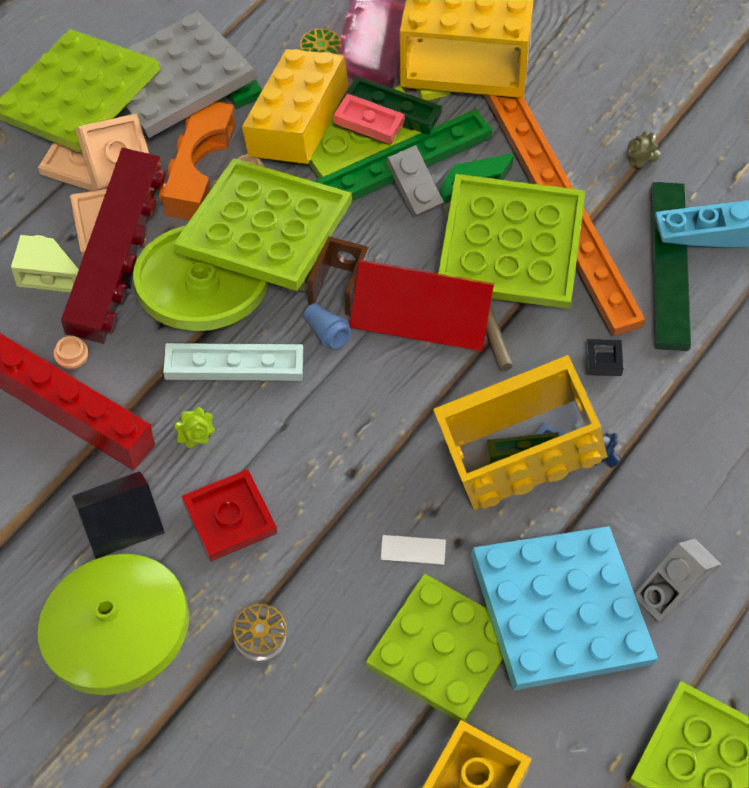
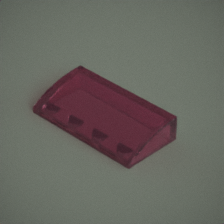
[337,0,406,88]

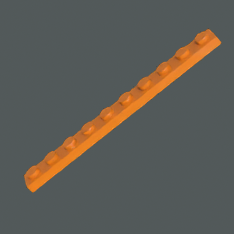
[484,95,646,336]

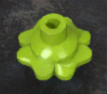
[174,407,215,448]

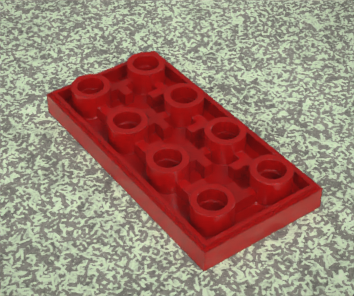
[349,260,494,351]

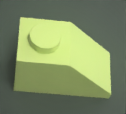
[11,235,79,293]

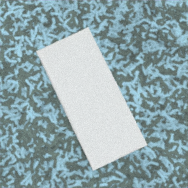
[381,535,446,565]

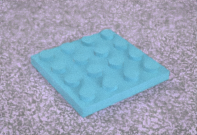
[470,526,658,691]

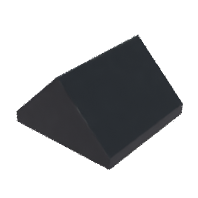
[72,471,165,559]

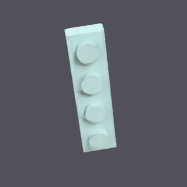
[163,343,303,381]

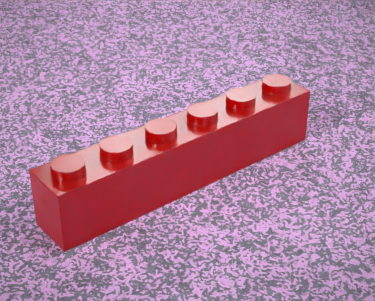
[0,333,155,471]

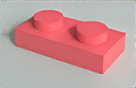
[334,94,405,144]

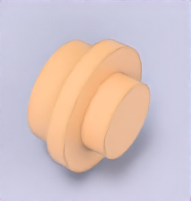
[54,336,89,369]

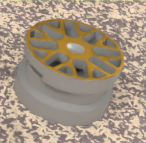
[234,604,286,663]

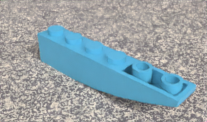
[655,200,749,247]

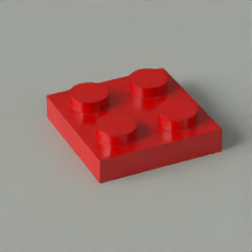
[181,469,278,562]

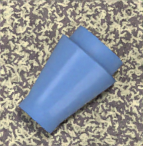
[304,303,351,349]

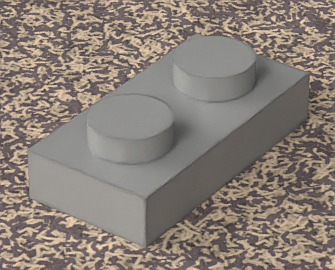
[385,146,444,218]

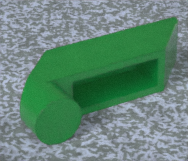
[439,153,514,204]

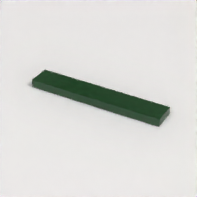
[651,182,691,351]

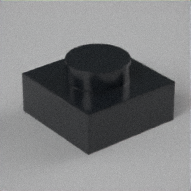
[586,339,624,376]

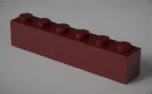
[61,147,165,344]

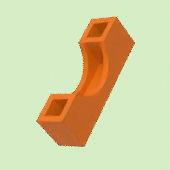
[159,102,236,220]

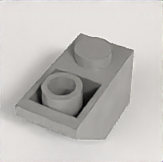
[635,539,721,622]

